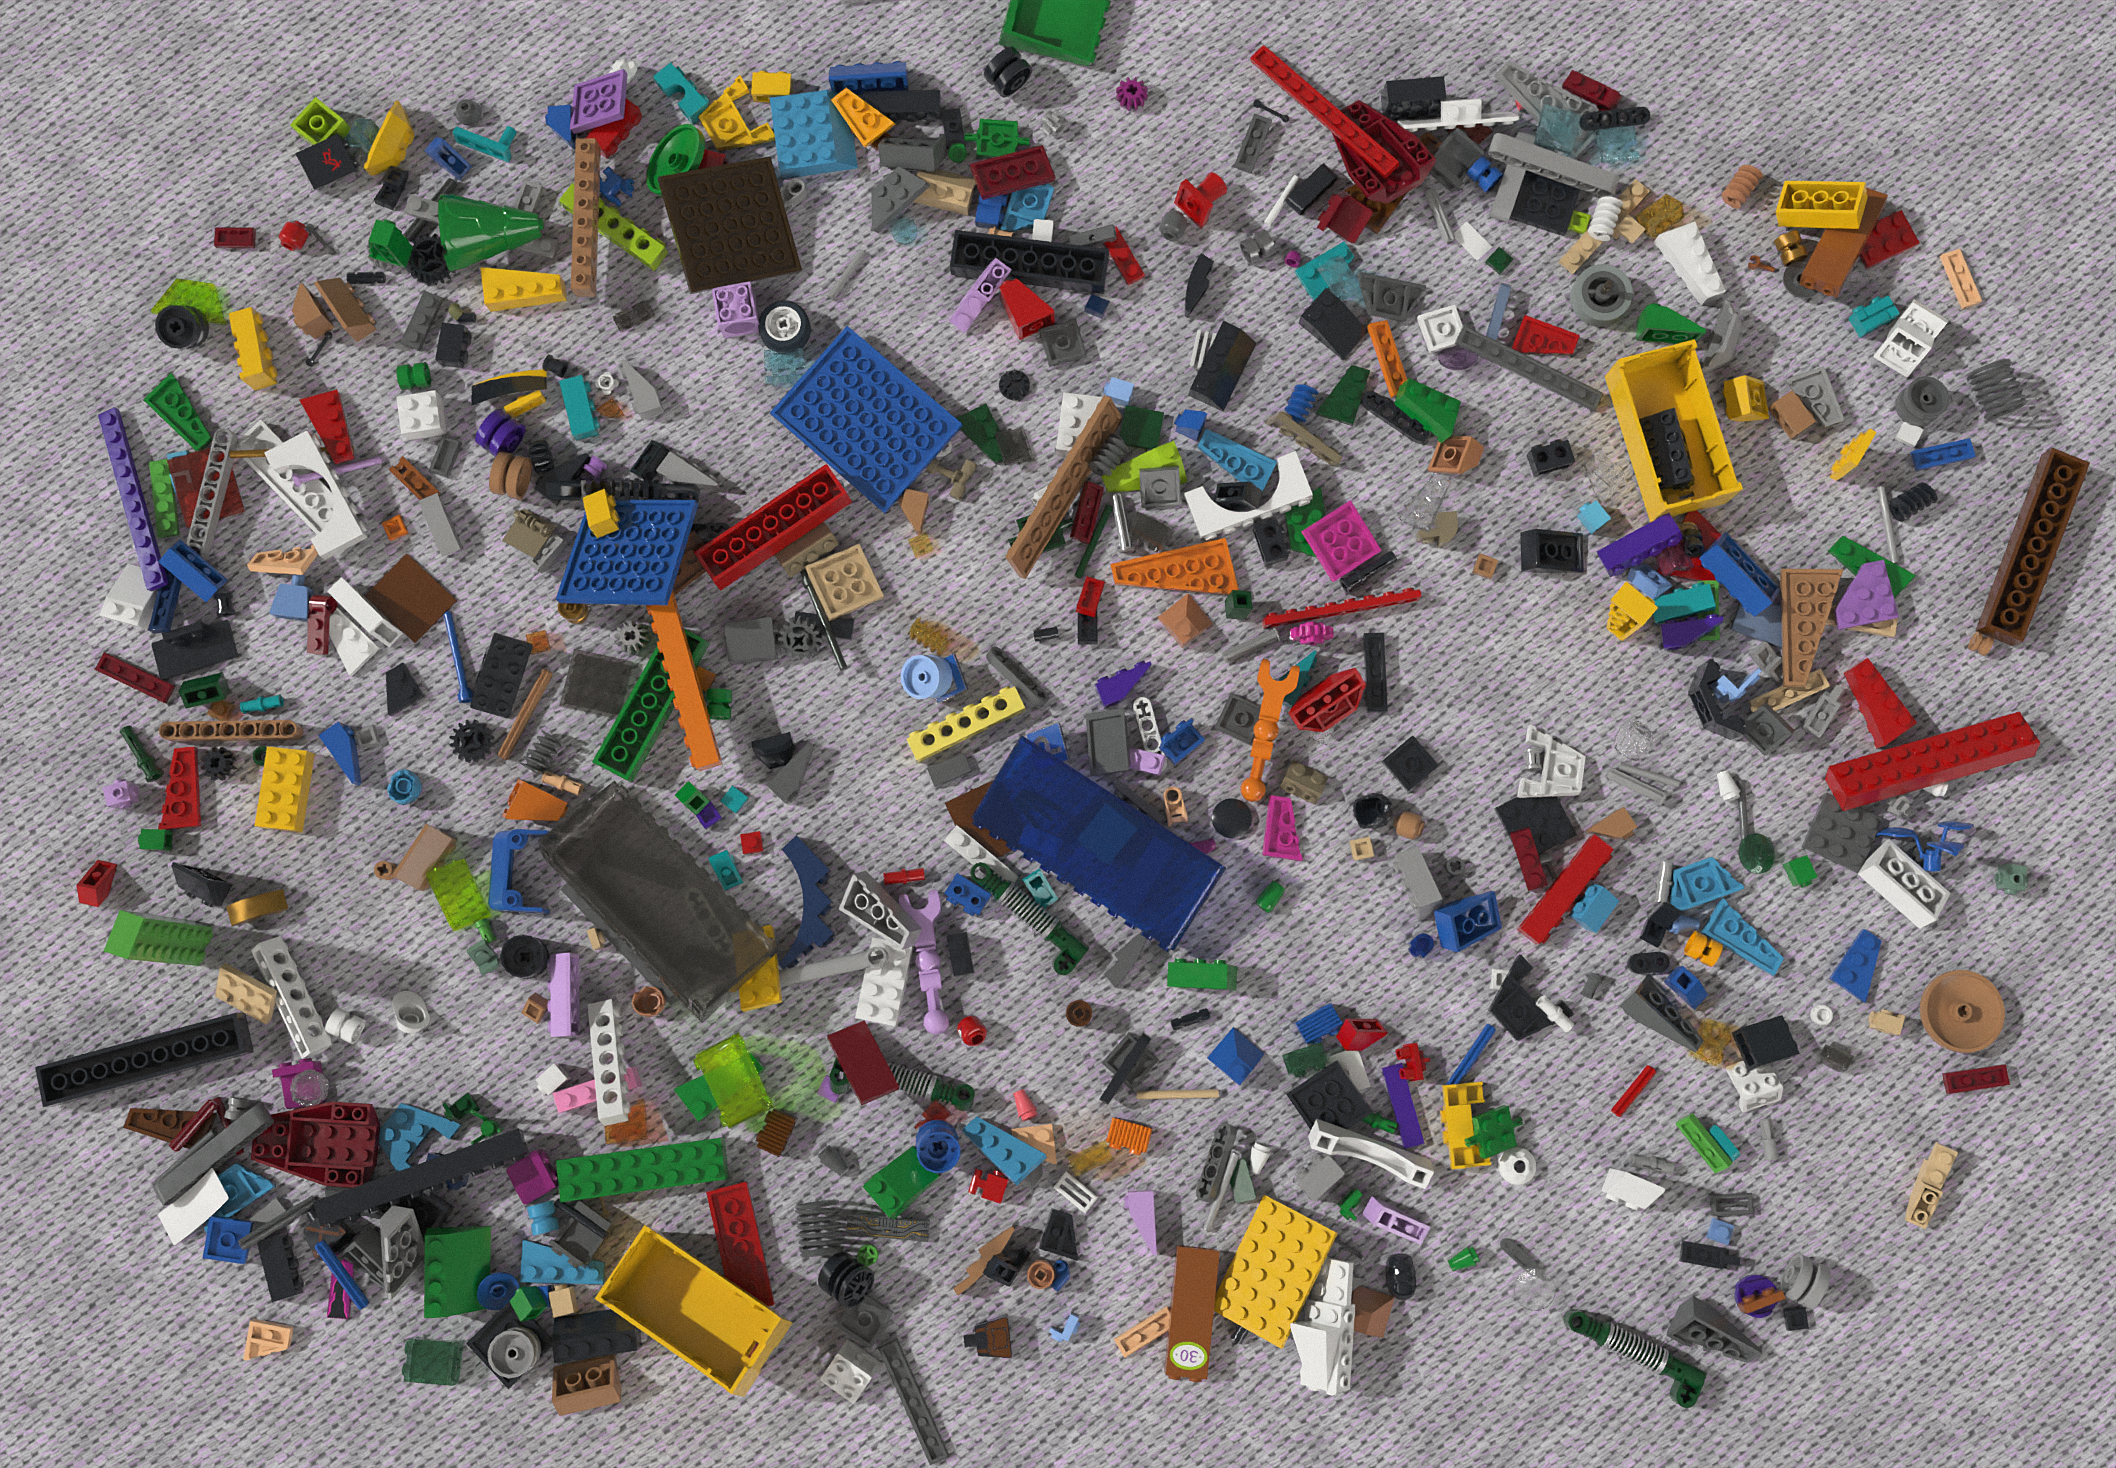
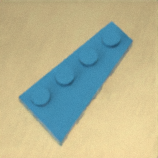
[1197,429,1277,493]
[1701,898,1784,976]
[962,1116,1047,1186]

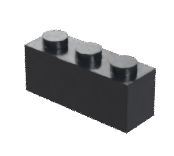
[257,1232,304,1302]

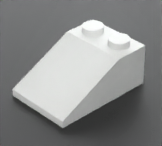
[100,564,158,630]
[1601,1168,1665,1211]

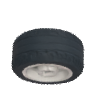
[758,300,811,355]

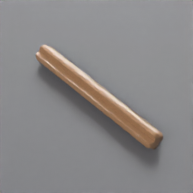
[498,669,553,760]

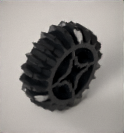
[406,233,456,286]

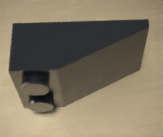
[1298,288,1368,360]
[1520,529,1584,573]
[171,862,233,908]
[376,1190,455,1243]

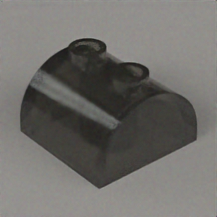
[1128,511,1175,553]

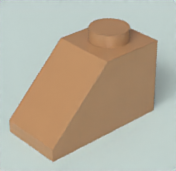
[899,489,930,536]
[1586,807,1637,840]

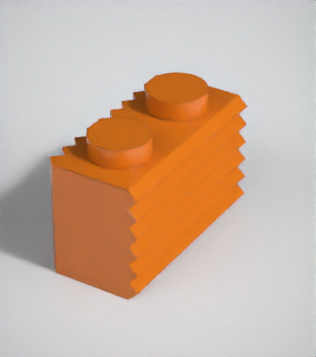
[1106,1117,1152,1156]

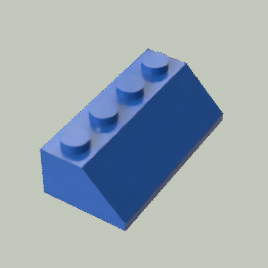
[829,61,909,95]
[1699,532,1781,617]

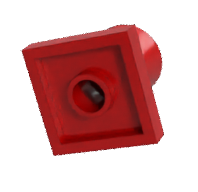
[1174,172,1227,229]

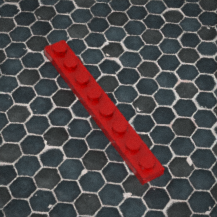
[1262,588,1422,629]

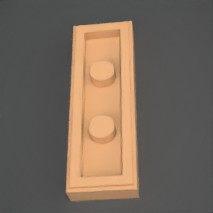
[1940,249,1982,309]
[1114,1306,1170,1358]

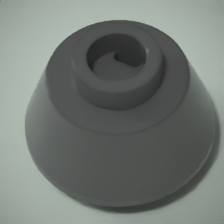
[456,99,482,125]

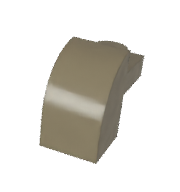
[1416,511,1458,548]

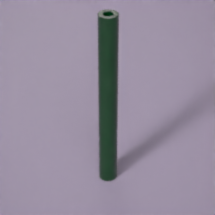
[1074,505,1113,579]

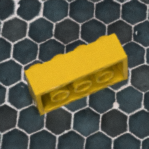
[1776,181,1868,229]
[254,747,315,833]

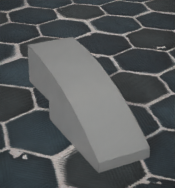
[419,493,463,557]

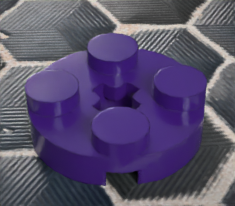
[1734,1274,1778,1318]

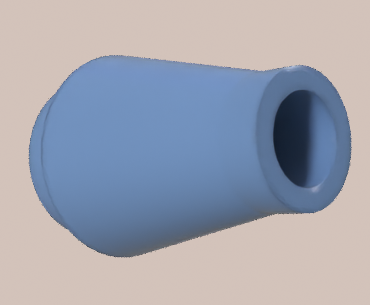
[1667,915,1700,934]

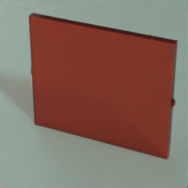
[167,448,245,528]

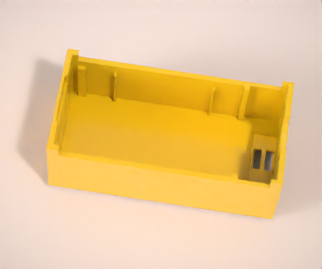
[1605,339,1743,522]
[595,1225,792,1397]

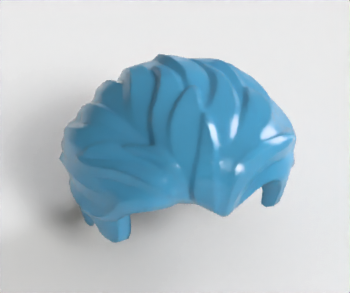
[387,769,422,805]

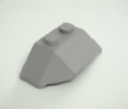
[1700,300,1743,376]

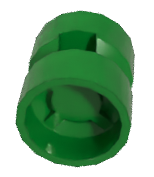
[396,362,431,391]
[706,688,733,720]

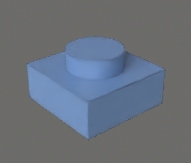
[1706,1218,1734,1245]

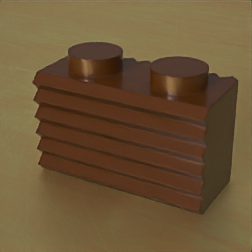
[755,1108,798,1157]

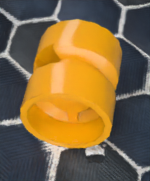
[1684,931,1723,967]

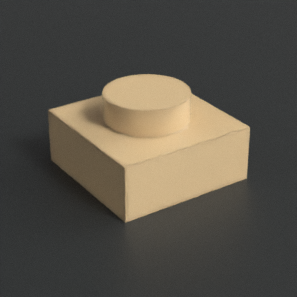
[1349,837,1374,861]
[587,928,606,950]

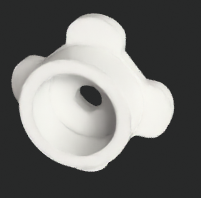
[595,372,619,395]

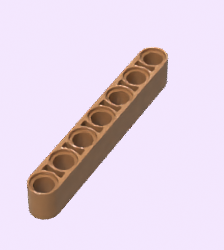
[159,720,304,742]

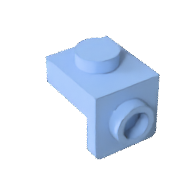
[1049,1312,1080,1342]

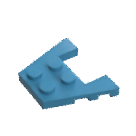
[379,1103,463,1172]

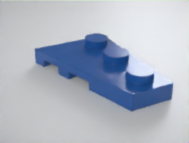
[1829,929,1882,1003]

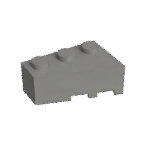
[1393,846,1443,922]

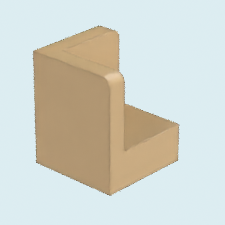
[1612,215,1645,243]

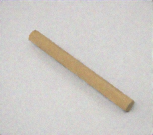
[1136,1089,1219,1099]

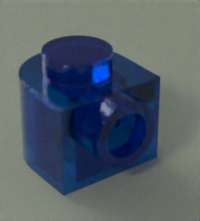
[1407,933,1434,959]

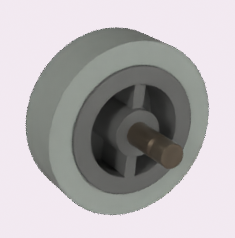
[1570,264,1633,326]

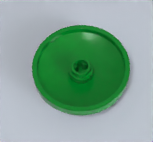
[646,124,705,197]

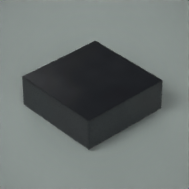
[1783,1307,1809,1331]

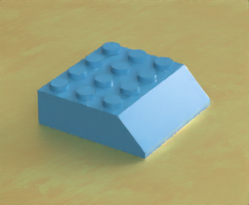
[770,90,858,179]

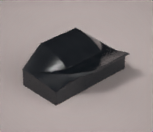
[751,732,795,769]

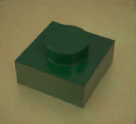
[1485,247,1513,275]

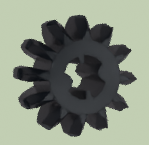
[528,440,554,474]
[200,747,237,781]

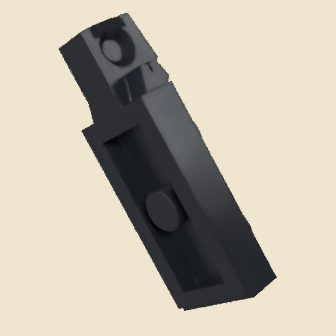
[1679,1240,1740,1269]

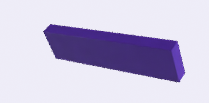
[1381,1063,1425,1149]

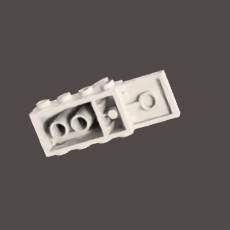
[1290,1257,1355,1395]

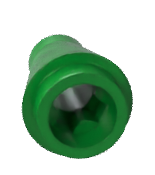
[1447,1246,1480,1272]

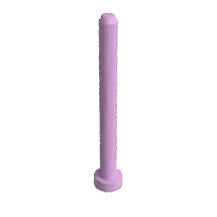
[292,456,382,487]

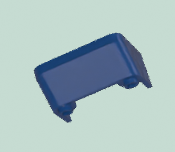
[488,829,556,914]

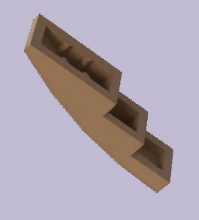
[953,1225,1015,1295]

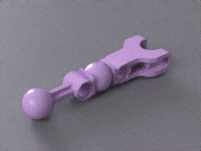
[899,889,949,1035]

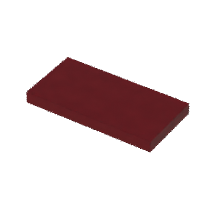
[970,145,1056,200]
[827,1020,899,1106]

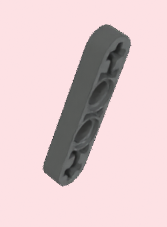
[986,647,1049,708]
[1196,1123,1237,1203]

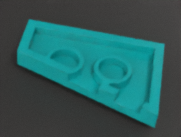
[1295,241,1354,301]

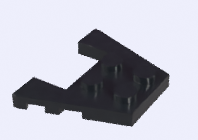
[1488,954,1574,1041]

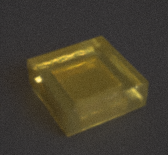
[908,532,934,558]

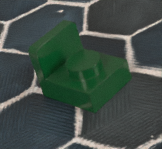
[442,1092,480,1125]

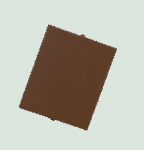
[365,553,457,643]
[945,777,1024,858]

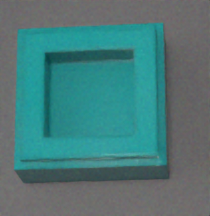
[720,785,749,814]

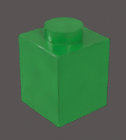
[675,781,710,815]
[138,829,173,851]
[1782,855,1818,888]
[510,1286,548,1322]

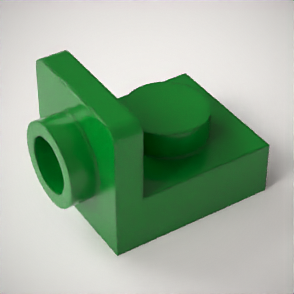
[1338,1187,1363,1221]

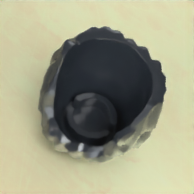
[1353,793,1394,829]

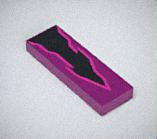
[327,1253,355,1319]

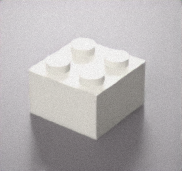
[396,390,447,441]

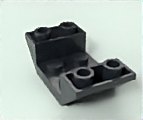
[1688,659,1746,740]

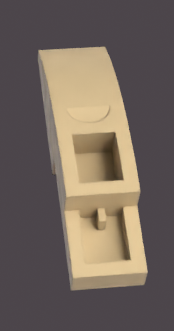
[1905,1142,1958,1229]

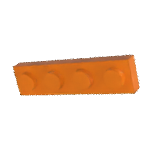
[1367,320,1407,398]

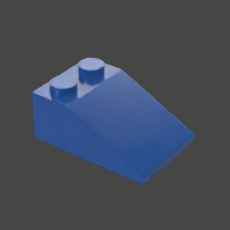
[1434,891,1502,952]

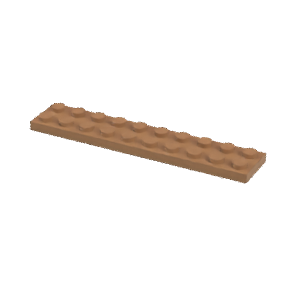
[1005,395,1123,579]

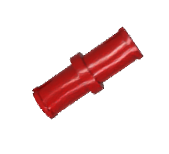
[883,868,925,885]

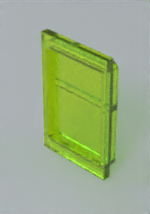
[426,857,492,932]

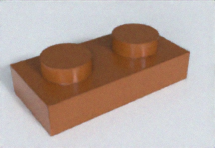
[1737,1287,1786,1314]

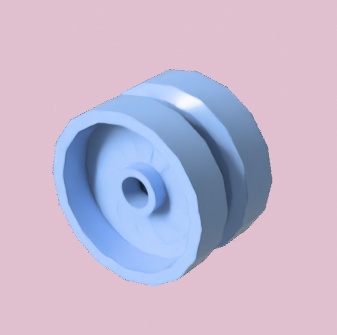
[901,654,952,699]

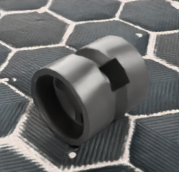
[1239,229,1276,265]

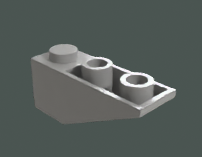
[620,359,664,419]
[656,452,721,491]

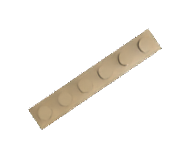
[1558,179,1650,274]

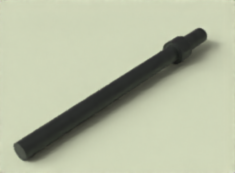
[800,568,847,671]

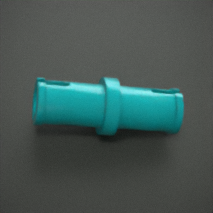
[240,694,284,714]

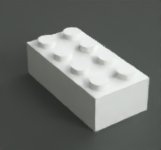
[855,937,914,1026]

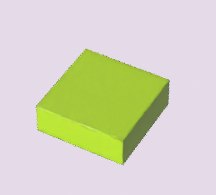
[1567,210,1592,234]

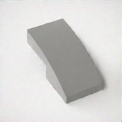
[1748,641,1783,685]

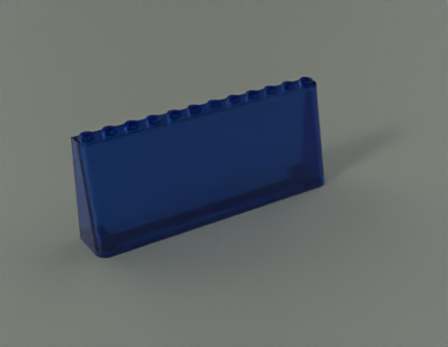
[971,735,1227,952]

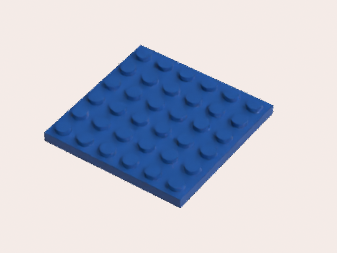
[556,500,698,605]

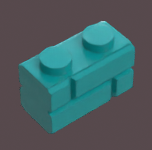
[1849,295,1900,338]

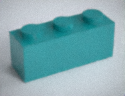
[559,375,601,441]
[1652,582,1716,625]

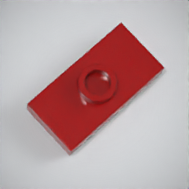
[1075,576,1105,617]

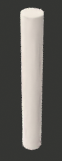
[1264,175,1300,227]

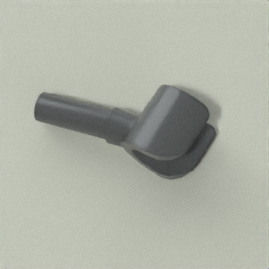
[1538,853,1557,880]

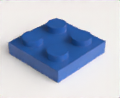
[202,1215,254,1264]

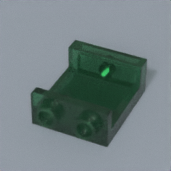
[402,1336,464,1386]

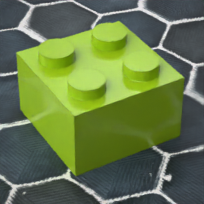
[290,97,352,146]

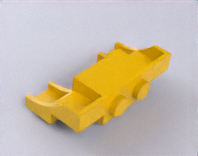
[1440,1081,1491,1169]

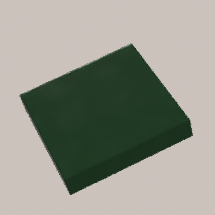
[1120,405,1164,450]

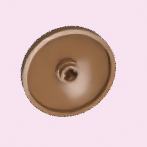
[1920,970,2005,1053]

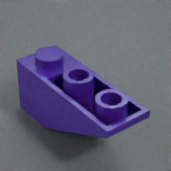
[1661,614,1724,651]
[1095,661,1151,709]

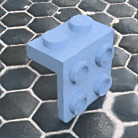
[1708,668,1762,704]

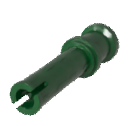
[119,725,164,783]

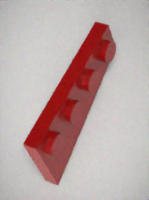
[299,389,355,464]
[158,746,201,830]

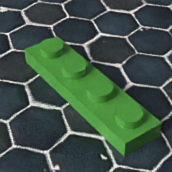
[149,459,180,539]

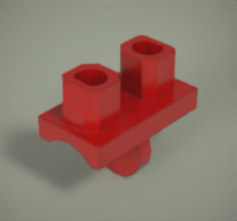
[1395,1043,1431,1082]

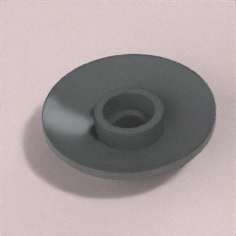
[1783,261,1818,298]

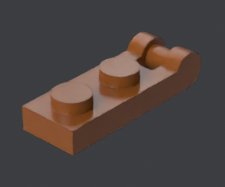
[388,456,441,500]

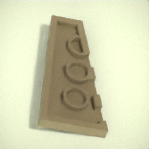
[1265,411,1343,466]

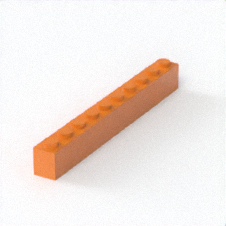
[646,589,723,771]

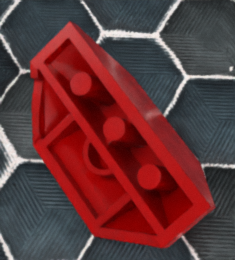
[1288,668,1366,732]

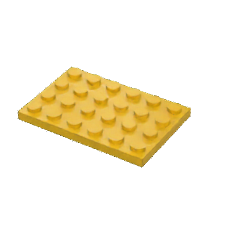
[1214,1195,1338,1349]

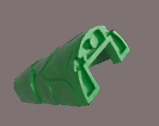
[438,194,544,271]

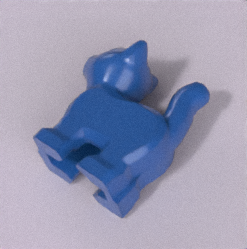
[599,166,635,207]

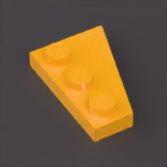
[831,88,896,148]

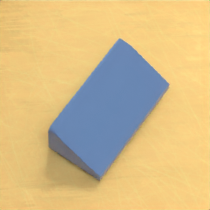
[1627,563,1672,599]

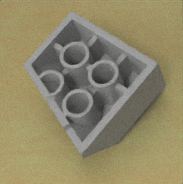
[380,1206,425,1300]

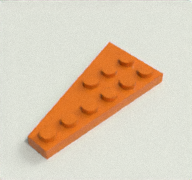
[1110,538,1239,595]

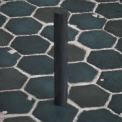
[554,1198,609,1239]

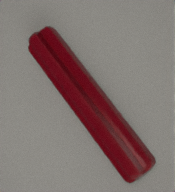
[169,1099,219,1152]

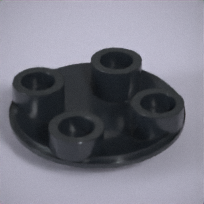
[1212,798,1252,838]

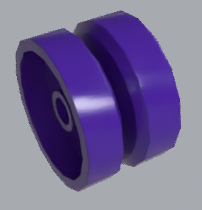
[475,409,526,457]

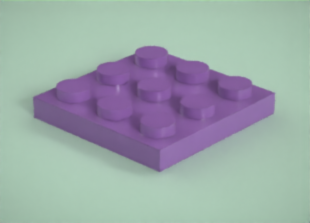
[570,69,628,134]

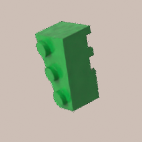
[1394,378,1461,444]

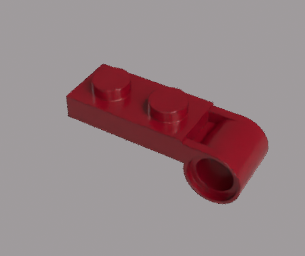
[1562,70,1622,115]
[307,595,337,655]

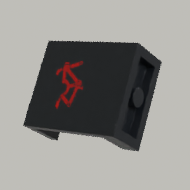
[295,134,360,191]

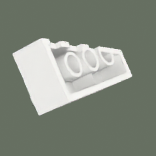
[1653,222,1726,306]

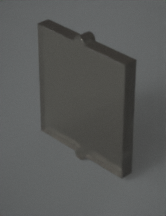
[995,428,1034,466]

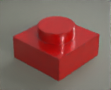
[740,831,764,855]

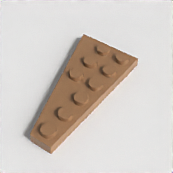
[1780,569,1844,687]

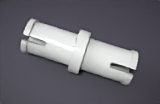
[1536,995,1574,1032]

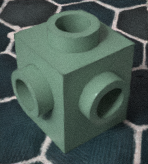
[1995,864,2028,895]

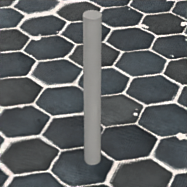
[1877,486,1899,564]
[1203,1152,1240,1232]

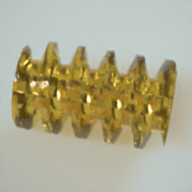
[907,617,952,656]

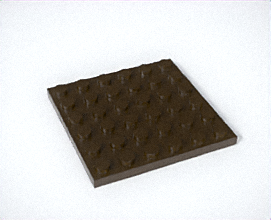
[658,156,802,294]

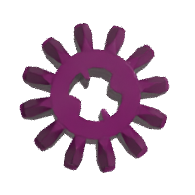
[1116,77,1148,111]

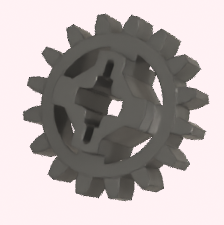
[778,616,823,660]

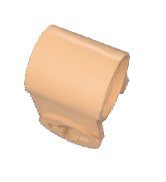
[1163,787,1188,827]

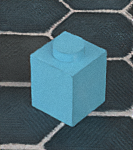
[1577,500,1611,535]

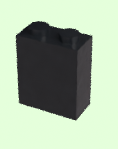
[1732,1015,1800,1072]

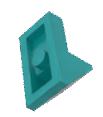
[709,850,743,890]
[1022,868,1058,909]

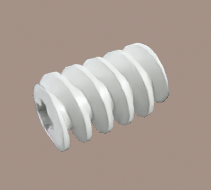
[1588,197,1623,241]

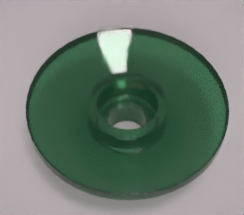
[1738,833,1775,874]

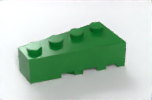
[673,1053,767,1122]

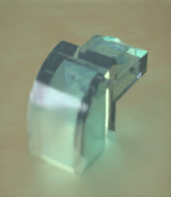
[346,118,380,154]

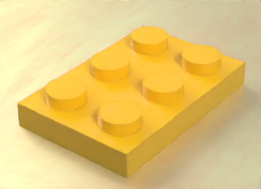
[1830,428,1877,481]

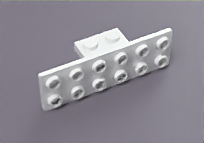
[1397,98,1519,132]

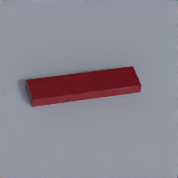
[94,652,176,704]

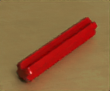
[1611,1065,1657,1117]

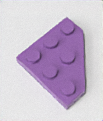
[1833,560,1899,630]

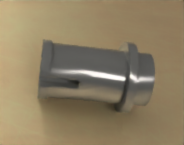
[1580,972,1603,1000]

